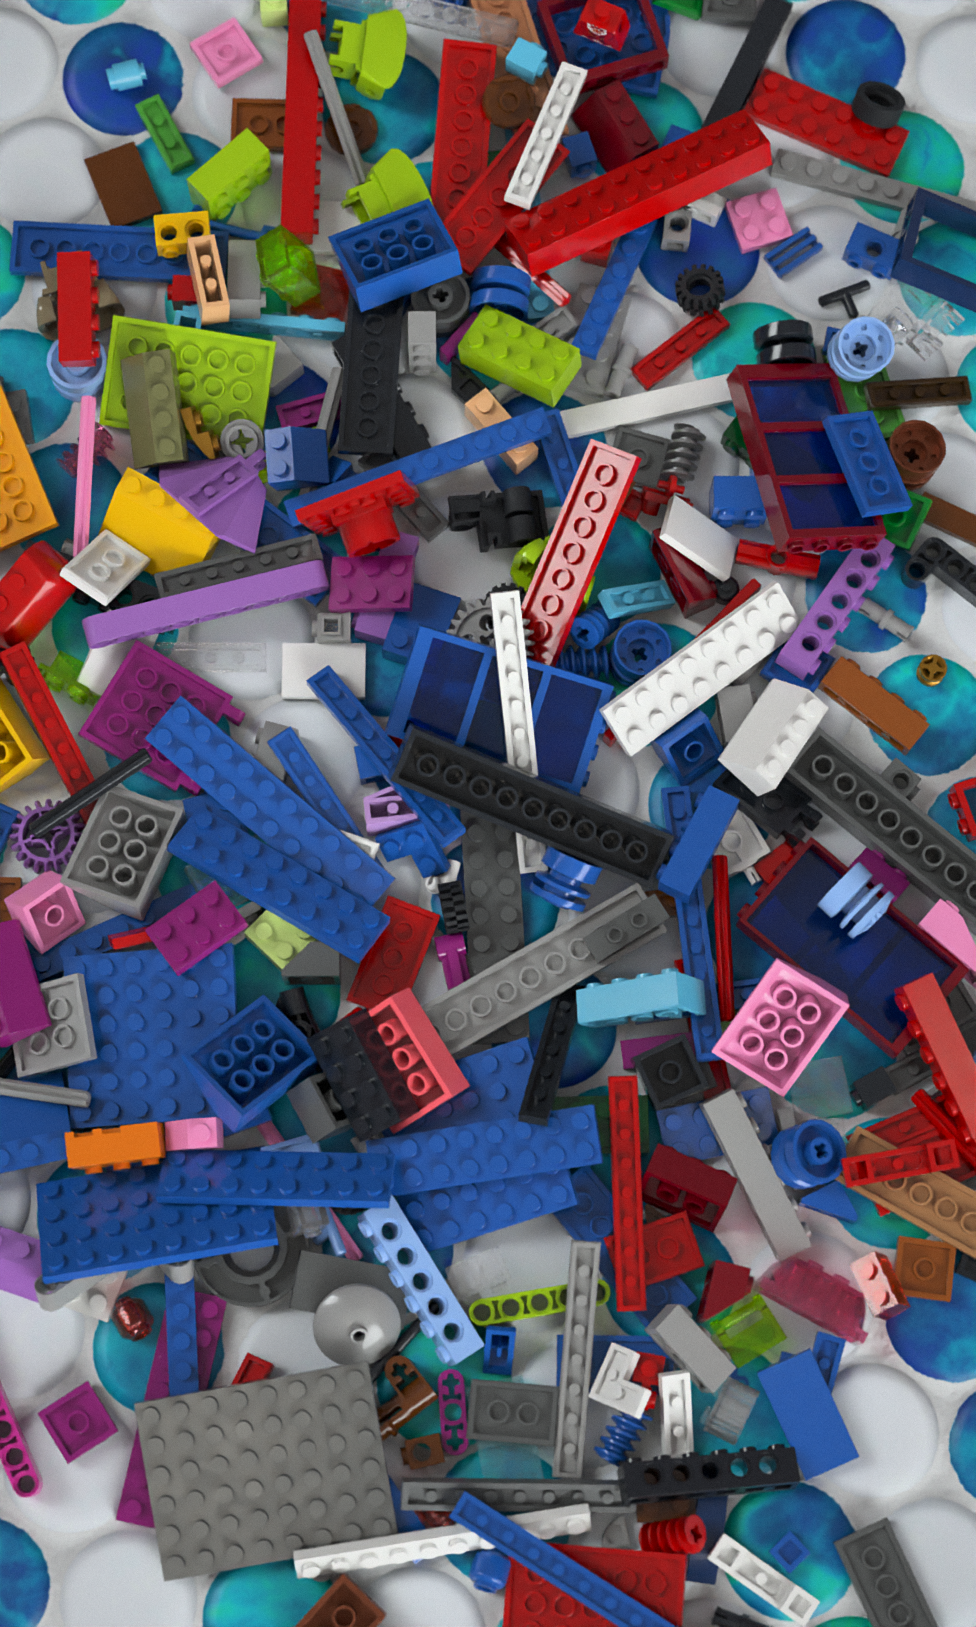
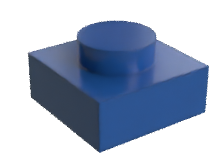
[768,1531,810,1574]

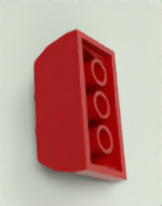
[0,540,77,649]

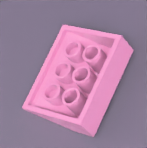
[711,958,850,1097]

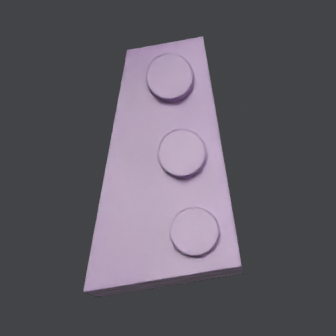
[363,786,450,836]

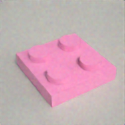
[189,17,263,89]
[724,188,793,254]

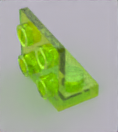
[38,650,99,706]

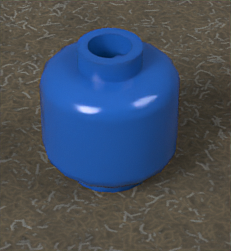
[469,1547,511,1594]

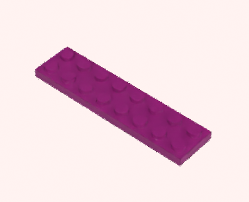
[116,1291,227,1529]

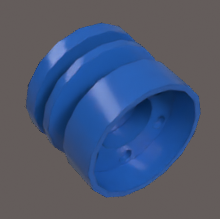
[609,620,672,687]
[529,846,602,912]

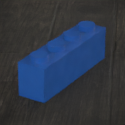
[656,785,740,904]

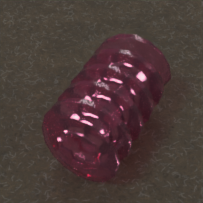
[55,421,116,479]

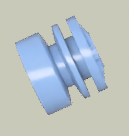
[827,316,895,382]
[818,862,895,939]

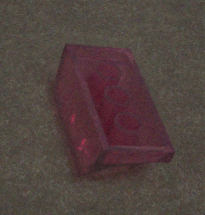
[753,1256,869,1346]

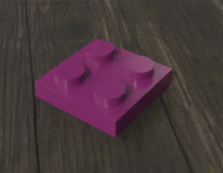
[37,1381,119,1464]

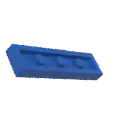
[539,408,579,507]

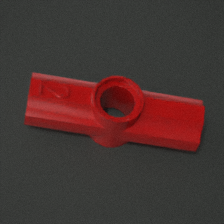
[735,539,821,580]

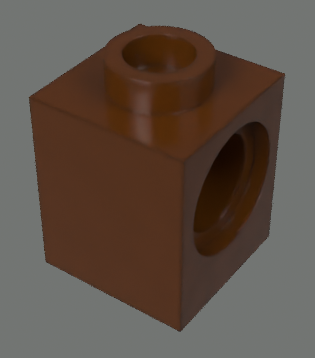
[400,1433,445,1470]

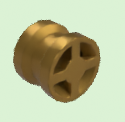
[916,654,947,687]

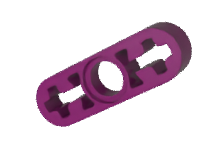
[438,1369,468,1456]

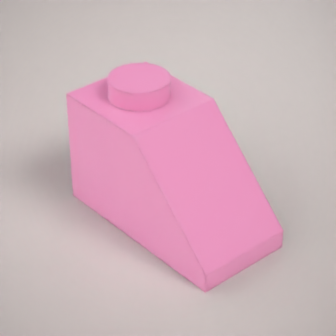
[165,1117,224,1151]

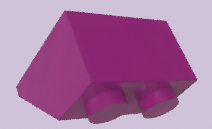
[849,847,911,905]

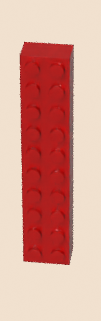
[504,109,772,277]

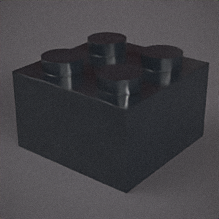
[630,1033,709,1111]

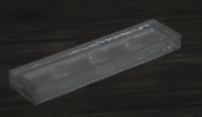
[155,643,267,672]

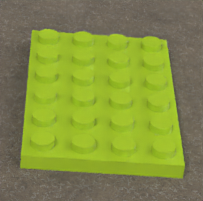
[99,315,277,449]

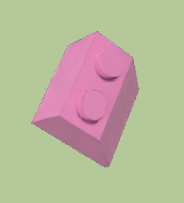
[4,870,86,954]

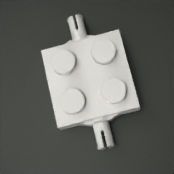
[711,810,771,886]

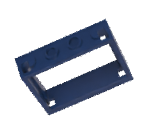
[890,187,976,313]

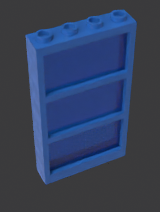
[385,623,616,793]

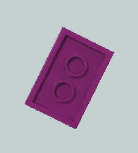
[328,555,415,613]
[145,880,248,976]

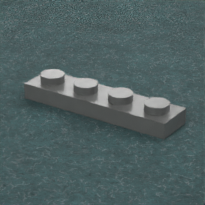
[357,456,449,543]

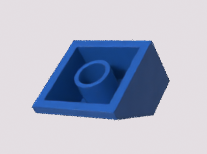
[264,426,330,491]
[650,708,724,786]

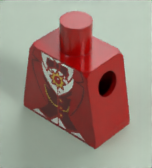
[573,0,631,51]

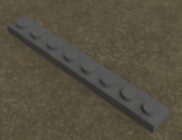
[400,1477,636,1513]

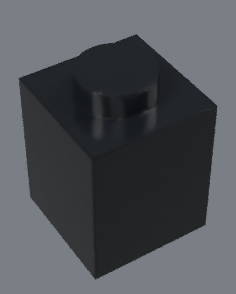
[849,1066,897,1111]

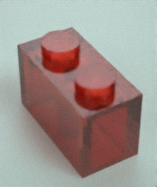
[849,1251,910,1320]

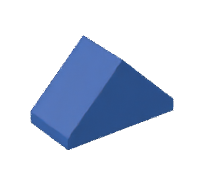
[798,1180,858,1224]
[482,1326,516,1375]

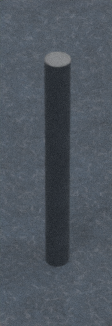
[370,1301,439,1384]

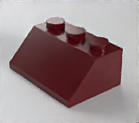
[571,79,659,173]
[649,528,718,619]
[641,1143,738,1232]
[695,1260,754,1323]

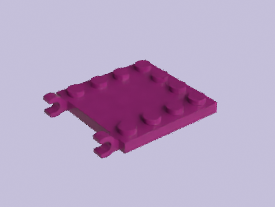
[78,640,246,796]

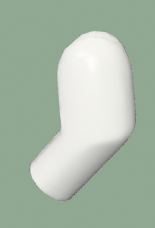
[425,859,461,894]

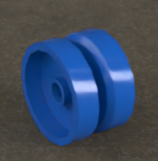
[469,265,531,321]
[771,1120,847,1189]

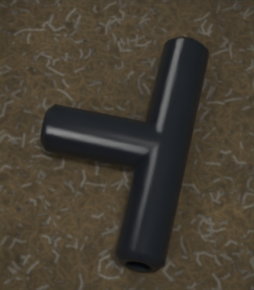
[818,280,870,319]

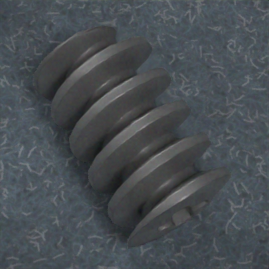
[660,423,706,485]

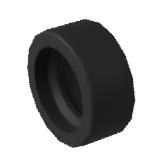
[851,81,905,128]

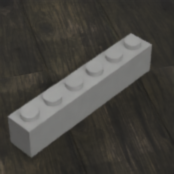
[699,1088,812,1261]

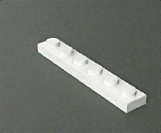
[504,61,588,210]

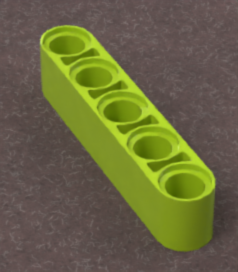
[469,1279,610,1327]

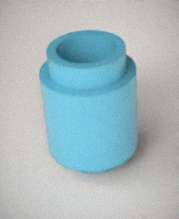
[106,59,147,91]

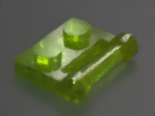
[709,1293,787,1369]

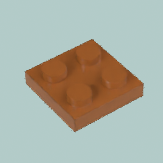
[891,1236,956,1302]

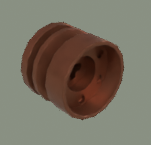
[886,420,946,491]

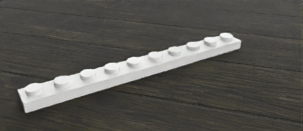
[490,590,548,874]
[293,1503,591,1579]

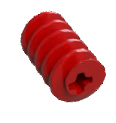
[639,1515,706,1555]

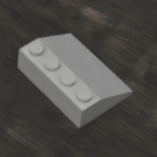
[60,786,187,921]

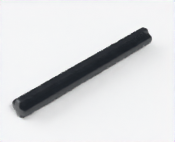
[29,748,152,838]

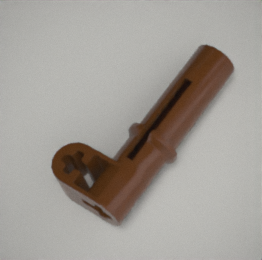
[376,1355,439,1442]

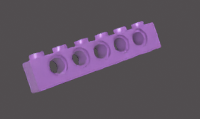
[775,538,895,681]

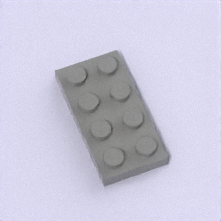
[563,282,632,398]

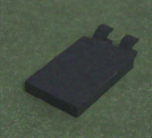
[712,769,823,848]

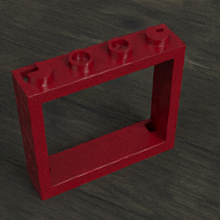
[537,0,669,94]

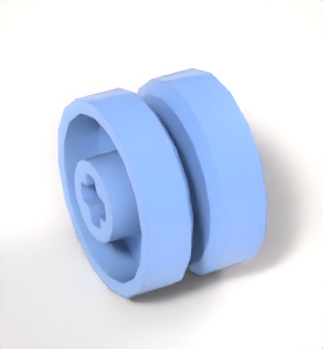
[47,339,107,402]

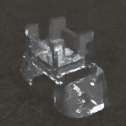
[868,281,965,361]

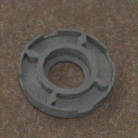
[193,1206,310,1307]

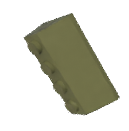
[121,349,189,470]

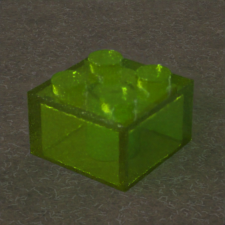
[255,224,321,307]

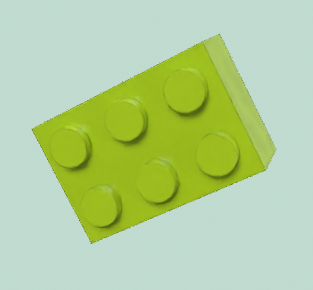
[187,128,272,221]

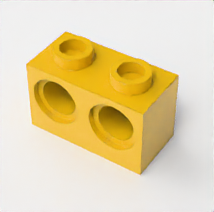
[154,211,211,258]

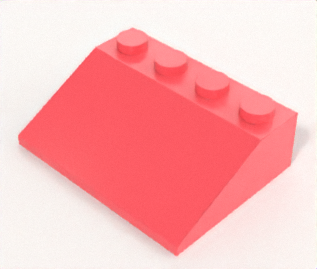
[369,987,470,1134]

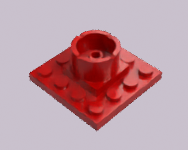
[295,470,420,558]

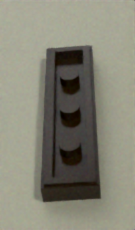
[863,376,973,411]

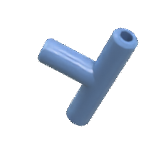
[313,1207,347,1257]

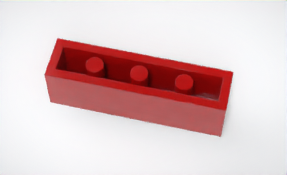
[57,251,101,367]

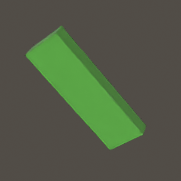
[135,94,195,175]

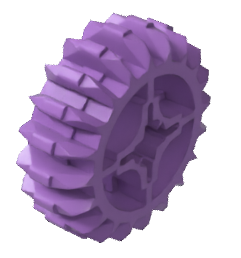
[10,799,85,874]

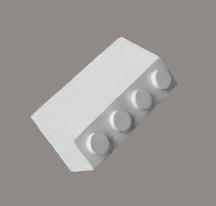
[718,678,829,796]

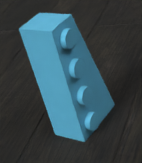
[576,968,706,1028]

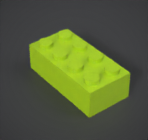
[458,305,582,408]

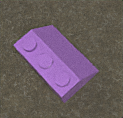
[0,1226,53,1303]

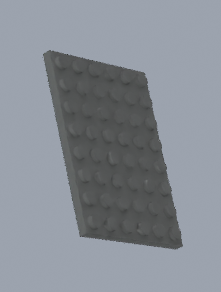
[134,1360,399,1582]

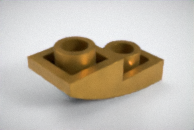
[180,405,222,459]

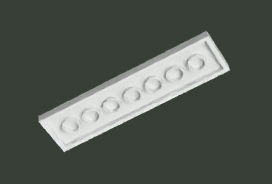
[599,581,801,757]

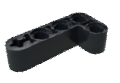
[901,537,976,608]

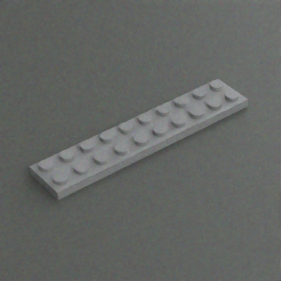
[421,882,667,1056]

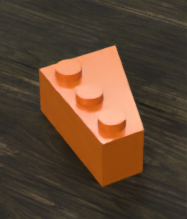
[64,1122,166,1175]

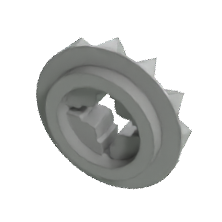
[220,419,264,459]

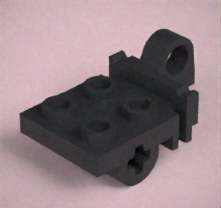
[447,486,549,553]

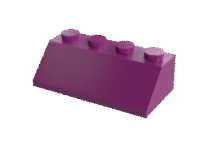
[0,919,52,1047]

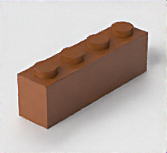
[818,656,930,756]

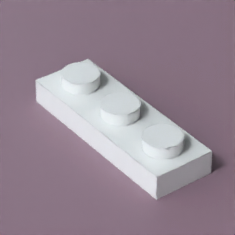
[658,1369,694,1458]

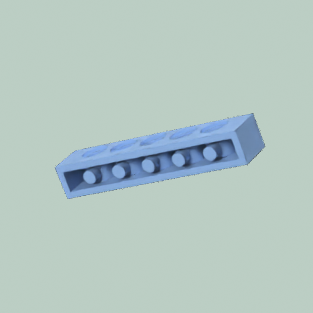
[357,1195,485,1367]

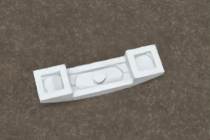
[707,1533,820,1627]

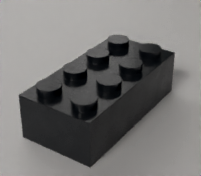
[307,1008,420,1142]

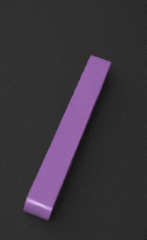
[82,560,330,649]

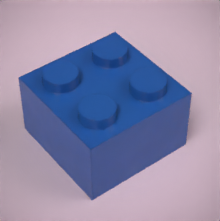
[709,476,767,529]

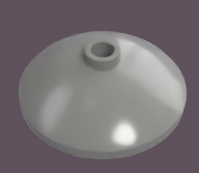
[313,1283,401,1365]

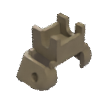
[37,250,125,341]

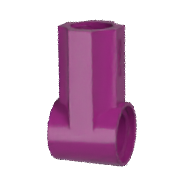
[434,932,470,991]

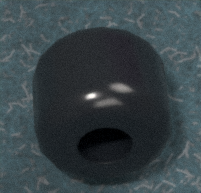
[714,576,740,605]

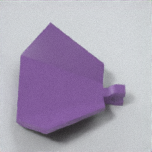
[159,448,267,554]

